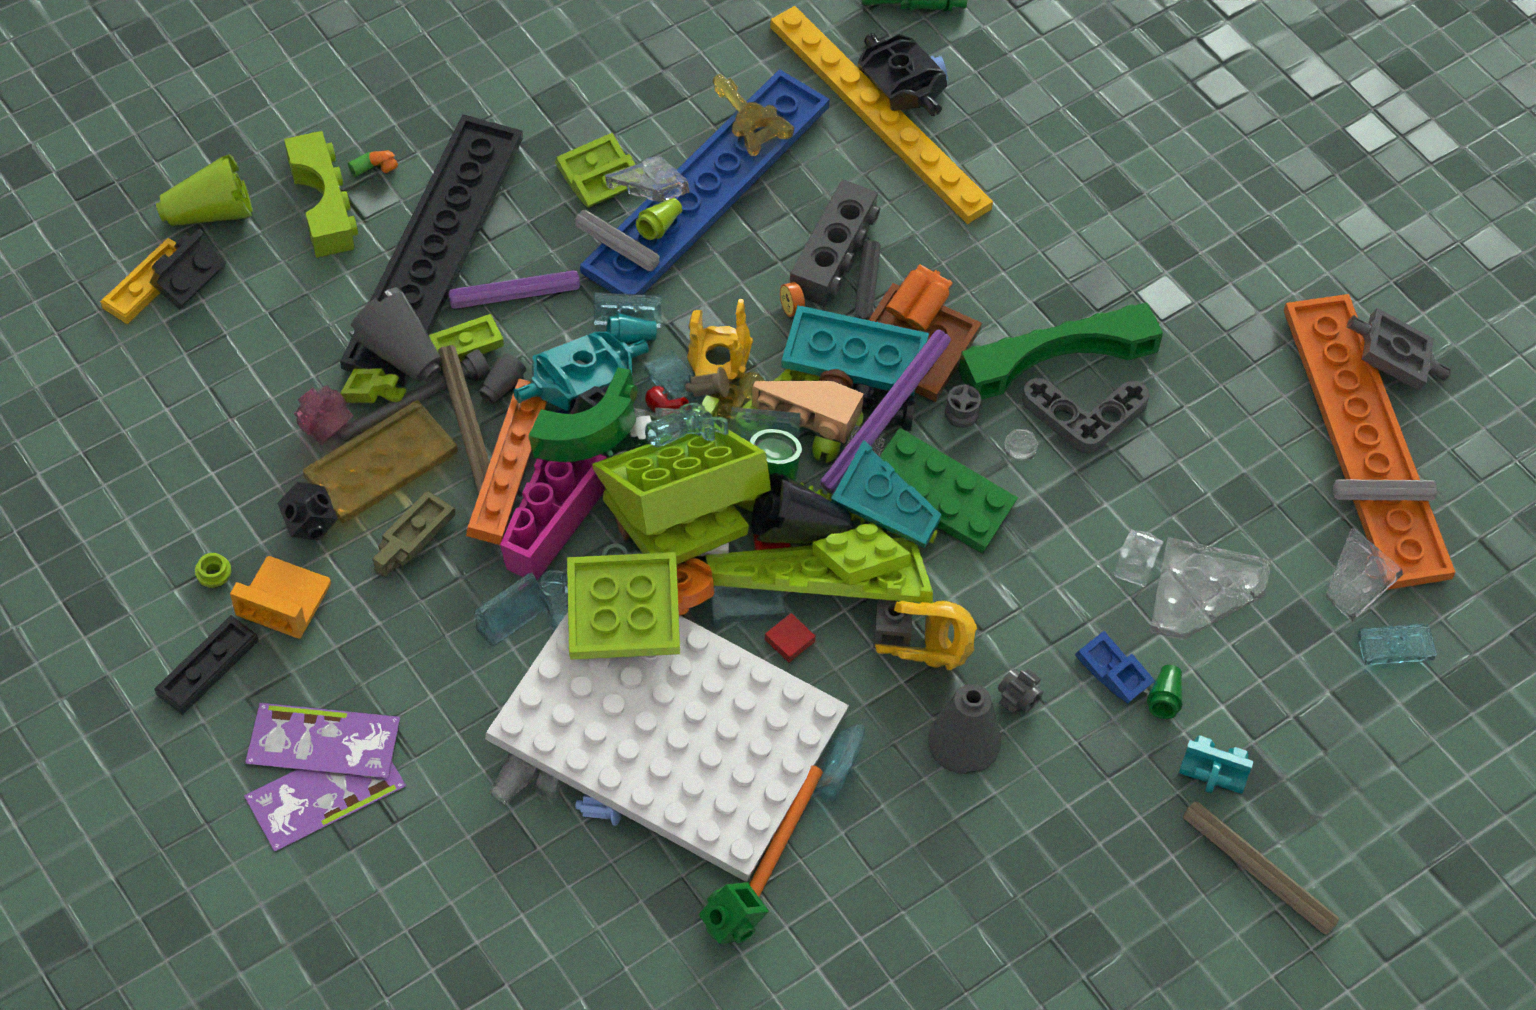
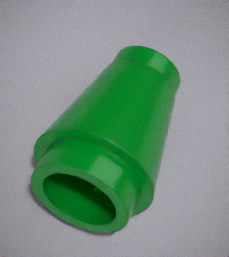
[1146,665,1183,719]

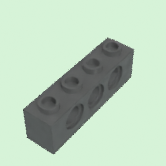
[790,179,880,306]

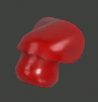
[645,386,690,419]

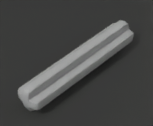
[575,210,660,271]
[1333,479,1437,501]

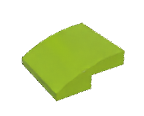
[555,133,645,208]

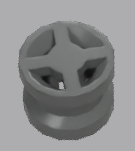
[945,385,981,428]

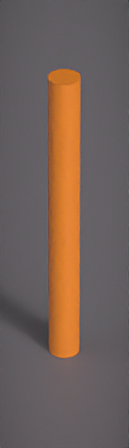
[749,765,823,897]

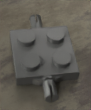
[1347,308,1451,391]

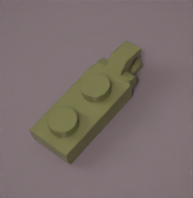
[372,491,456,577]

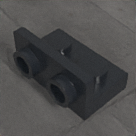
[149,229,226,310]

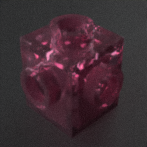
[294,385,354,445]

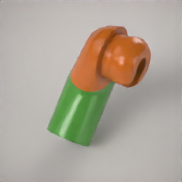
[348,150,398,177]

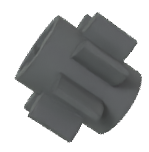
[998,668,1043,714]

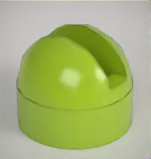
[812,436,841,463]

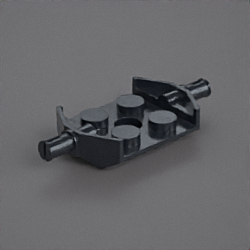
[858,33,947,116]

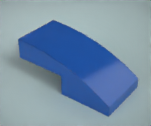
[1075,631,1155,703]

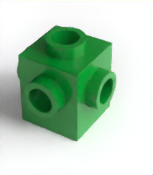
[698,882,769,944]

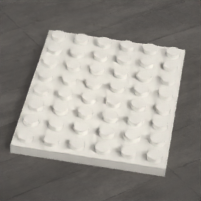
[485,612,849,882]

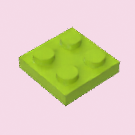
[813,523,910,586]

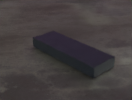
[154,615,259,715]

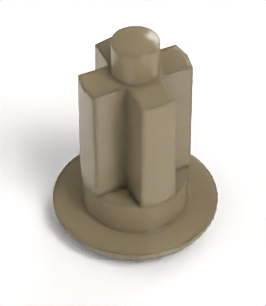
[685,367,729,398]

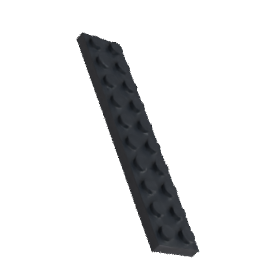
[340,114,523,387]

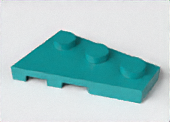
[831,440,941,548]

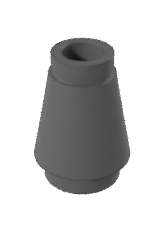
[478,353,526,404]

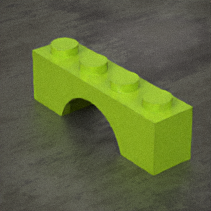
[284,131,358,258]

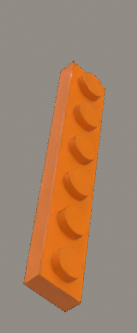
[466,378,548,545]

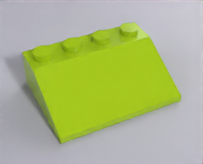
[592,421,771,535]

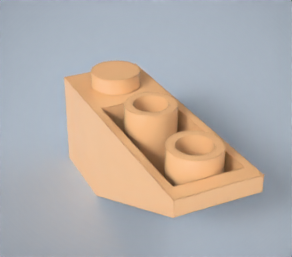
[752,381,864,444]

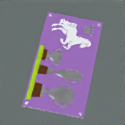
[245,703,400,778]
[244,760,406,852]

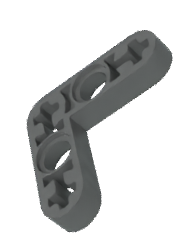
[1022,378,1149,454]

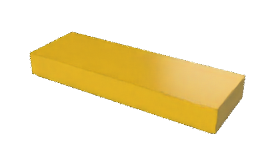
[100,238,177,324]

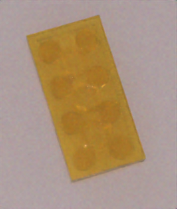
[302,400,458,524]

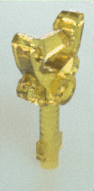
[712,74,794,156]

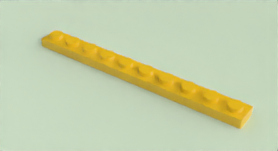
[770,6,993,224]

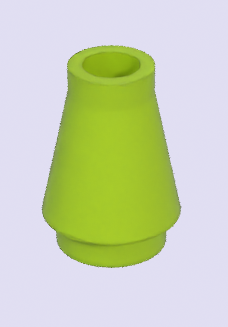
[636,197,682,240]

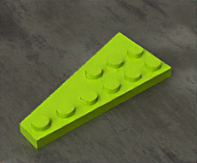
[705,538,933,604]

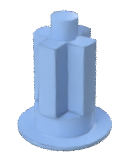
[575,794,622,826]

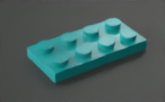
[781,305,929,396]

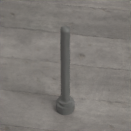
[339,349,490,440]

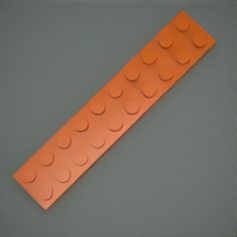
[1284,294,1456,590]

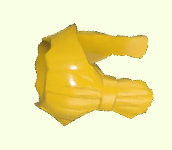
[687,299,753,382]
[875,601,977,670]

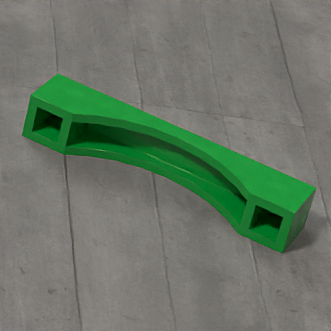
[958,302,1163,400]

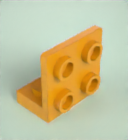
[230,556,331,639]

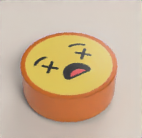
[780,282,805,317]

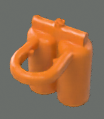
[886,264,953,332]

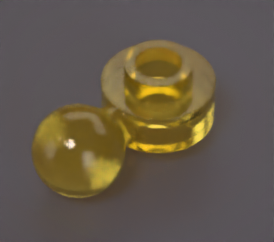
[711,372,765,418]

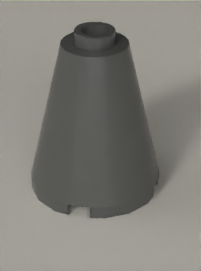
[349,287,442,382]
[928,684,1001,774]

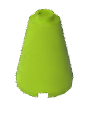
[156,154,253,226]

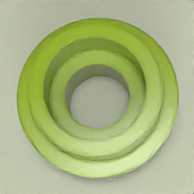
[195,553,232,588]

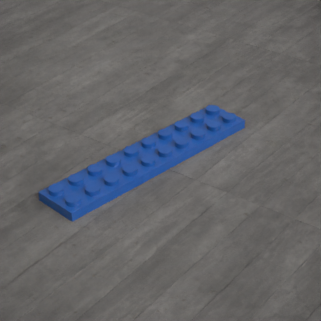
[580,69,830,306]

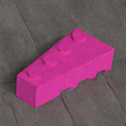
[500,454,607,583]

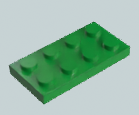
[880,428,1018,554]

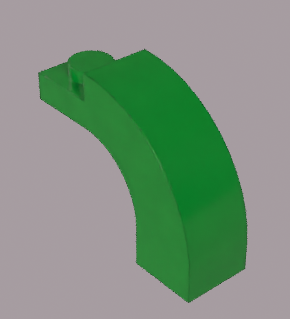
[528,367,637,462]

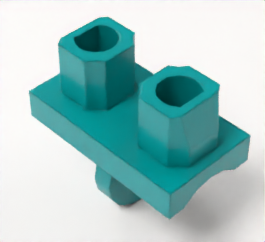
[1179,735,1253,794]

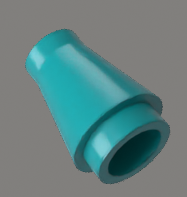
[606,313,657,345]

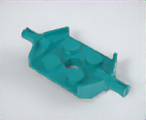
[514,332,649,411]

